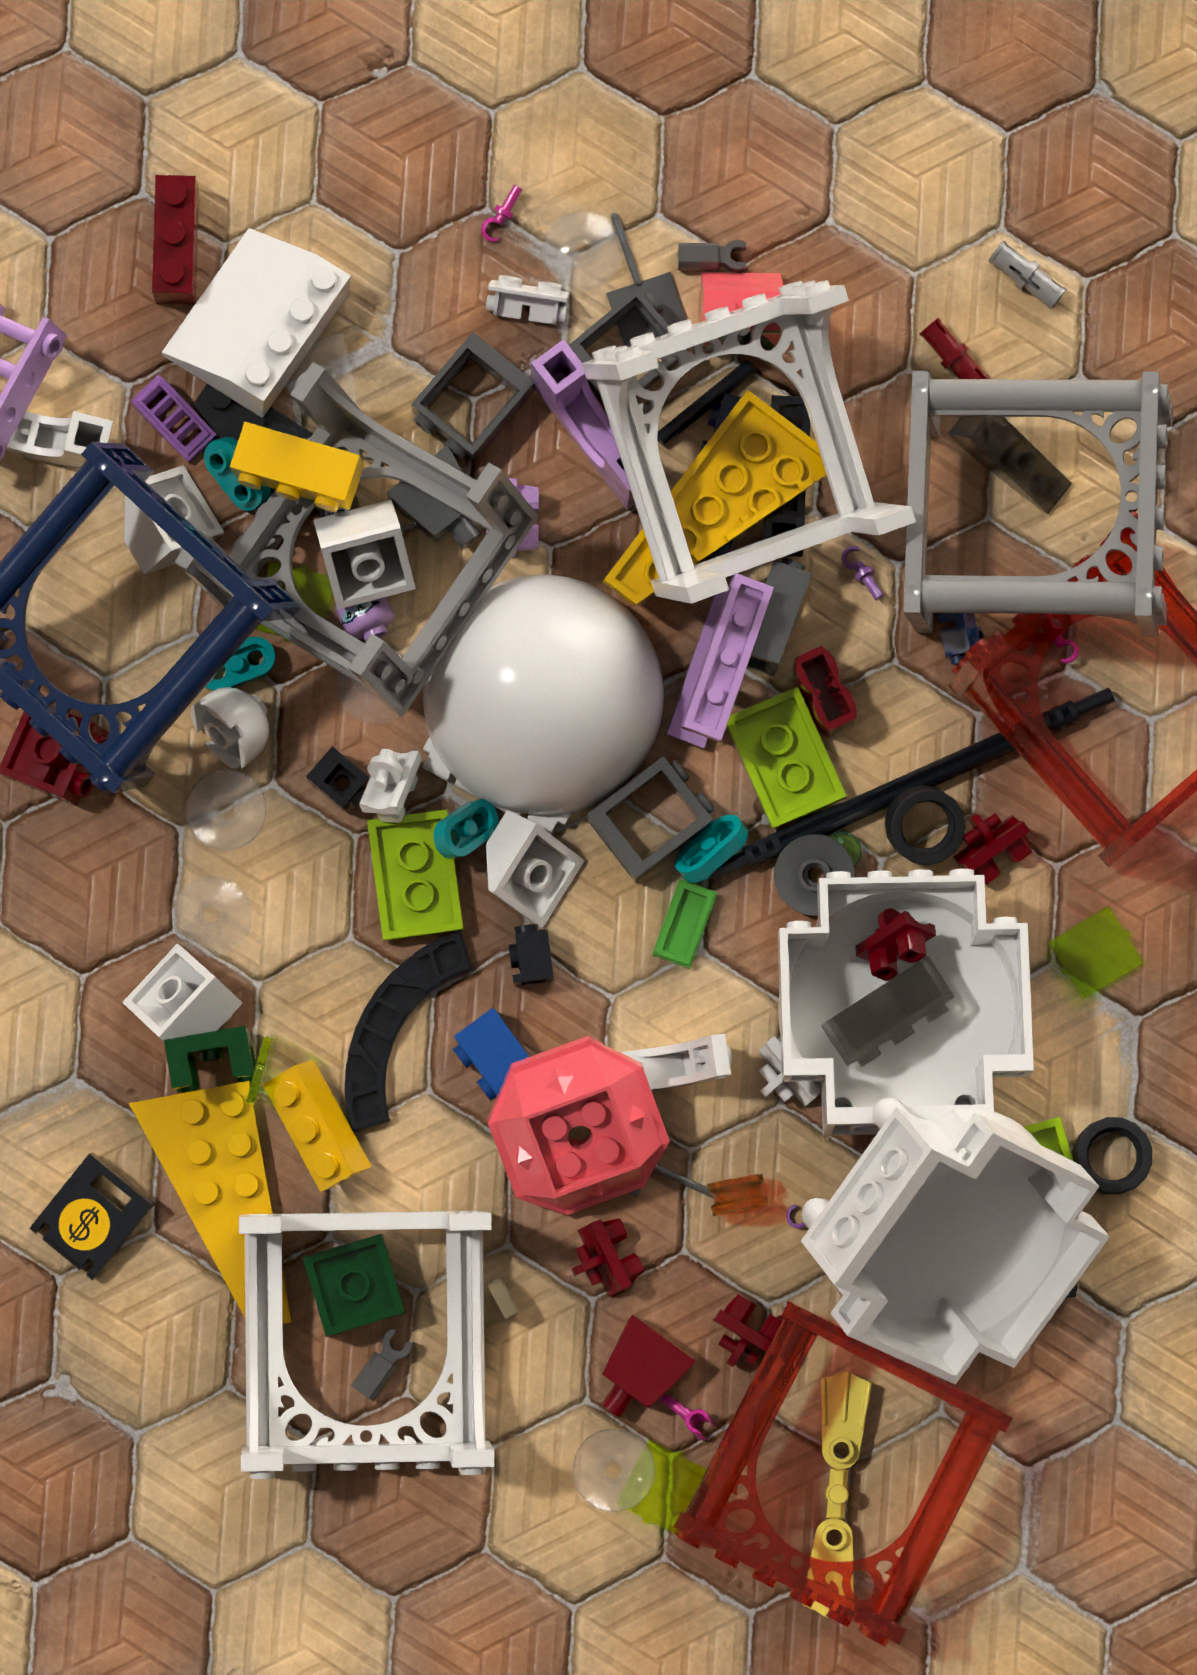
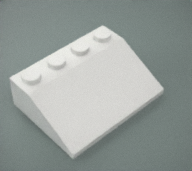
[162,228,351,418]

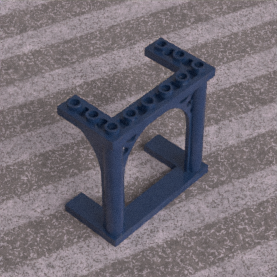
[0,442,302,794]

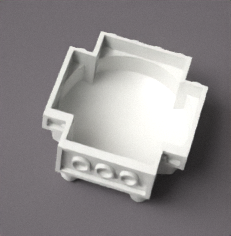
[778,869,1034,1136]
[801,1098,1110,1385]

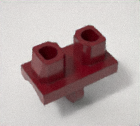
[953,813,1032,885]
[855,908,936,981]
[571,1218,644,1297]
[713,1294,789,1367]

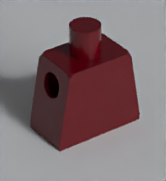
[601,1315,695,1419]

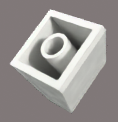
[314,499,416,610]

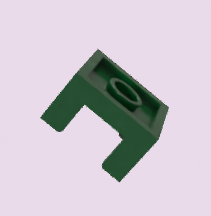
[164,1026,259,1093]
[302,1234,406,1337]

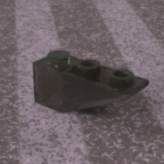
[948,417,1072,514]

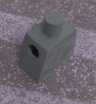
[387,446,481,549]

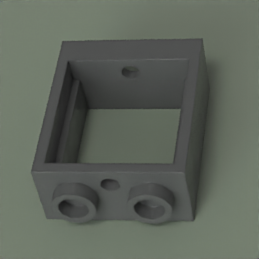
[569,288,689,404]
[411,332,535,463]
[747,558,812,676]
[586,756,714,883]

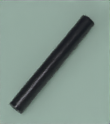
[657,360,756,447]

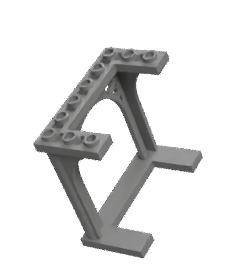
[175,362,539,717]
[903,371,1173,637]

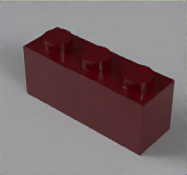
[152,175,199,305]

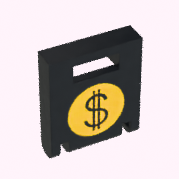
[29,1152,155,1281]

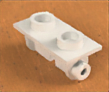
[486,275,569,325]

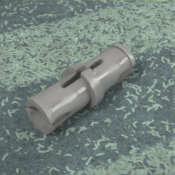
[988,241,1067,309]

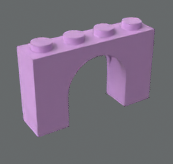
[531,339,635,510]

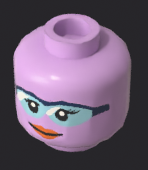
[335,597,394,641]

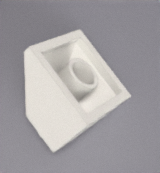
[124,465,225,575]
[486,810,585,929]
[122,943,243,1041]

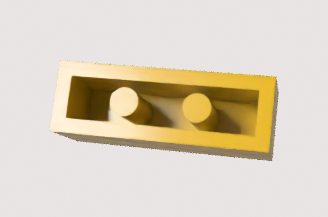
[230,422,364,512]
[262,1059,372,1193]

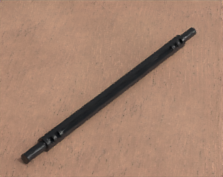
[710,687,1115,882]

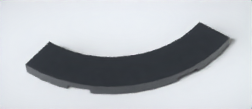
[344,931,472,1133]

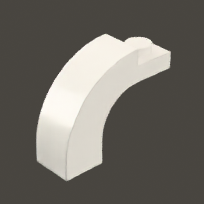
[5,411,113,467]
[621,1034,732,1091]

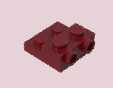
[0,712,109,806]

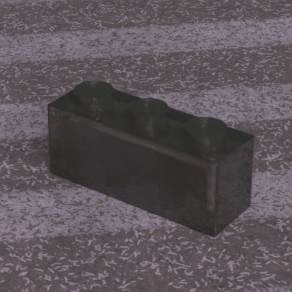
[820,956,955,1067]

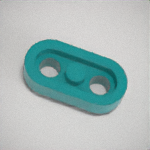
[204,437,271,511]
[205,636,276,692]
[433,799,499,859]
[675,815,748,883]

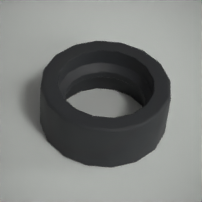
[884,785,966,865]
[1073,1117,1152,1195]

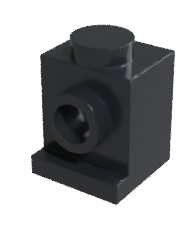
[306,746,369,812]
[508,924,554,986]

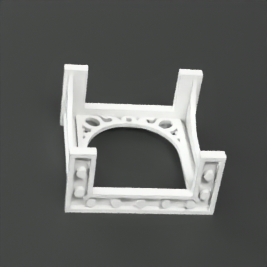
[582,280,916,604]
[239,1211,494,1479]

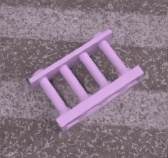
[0,304,67,461]
[666,573,774,749]

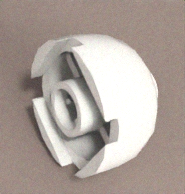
[190,687,269,769]

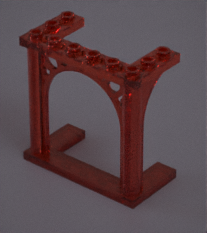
[948,511,1197,868]
[670,1301,1013,1647]

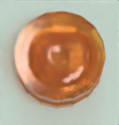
[707,1174,768,1216]

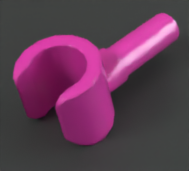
[661,1393,716,1440]

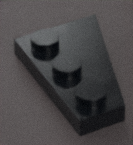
[193,384,314,496]

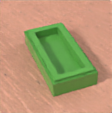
[652,879,717,970]

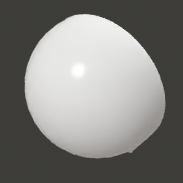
[422,575,664,834]

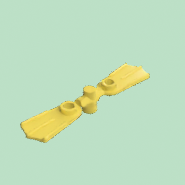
[802,1370,872,1618]

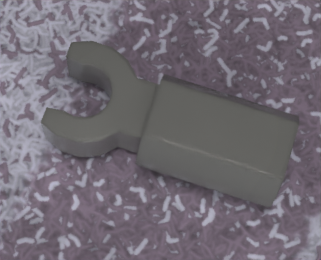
[678,240,746,273]
[351,1328,414,1401]

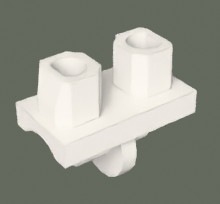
[359,749,422,823]
[758,1036,821,1107]

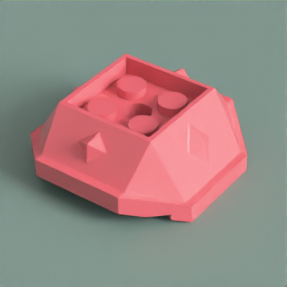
[487,1036,670,1215]

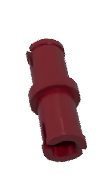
[919,318,990,379]

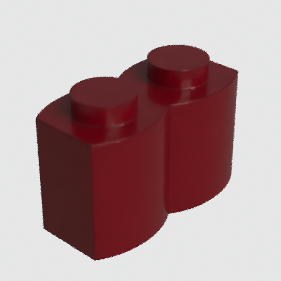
[793,646,857,737]

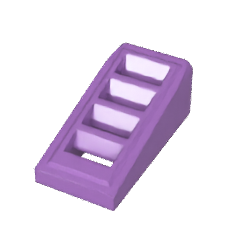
[131,374,217,463]

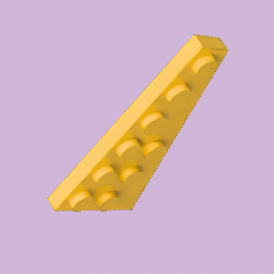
[603,389,827,606]
[129,1081,293,1324]

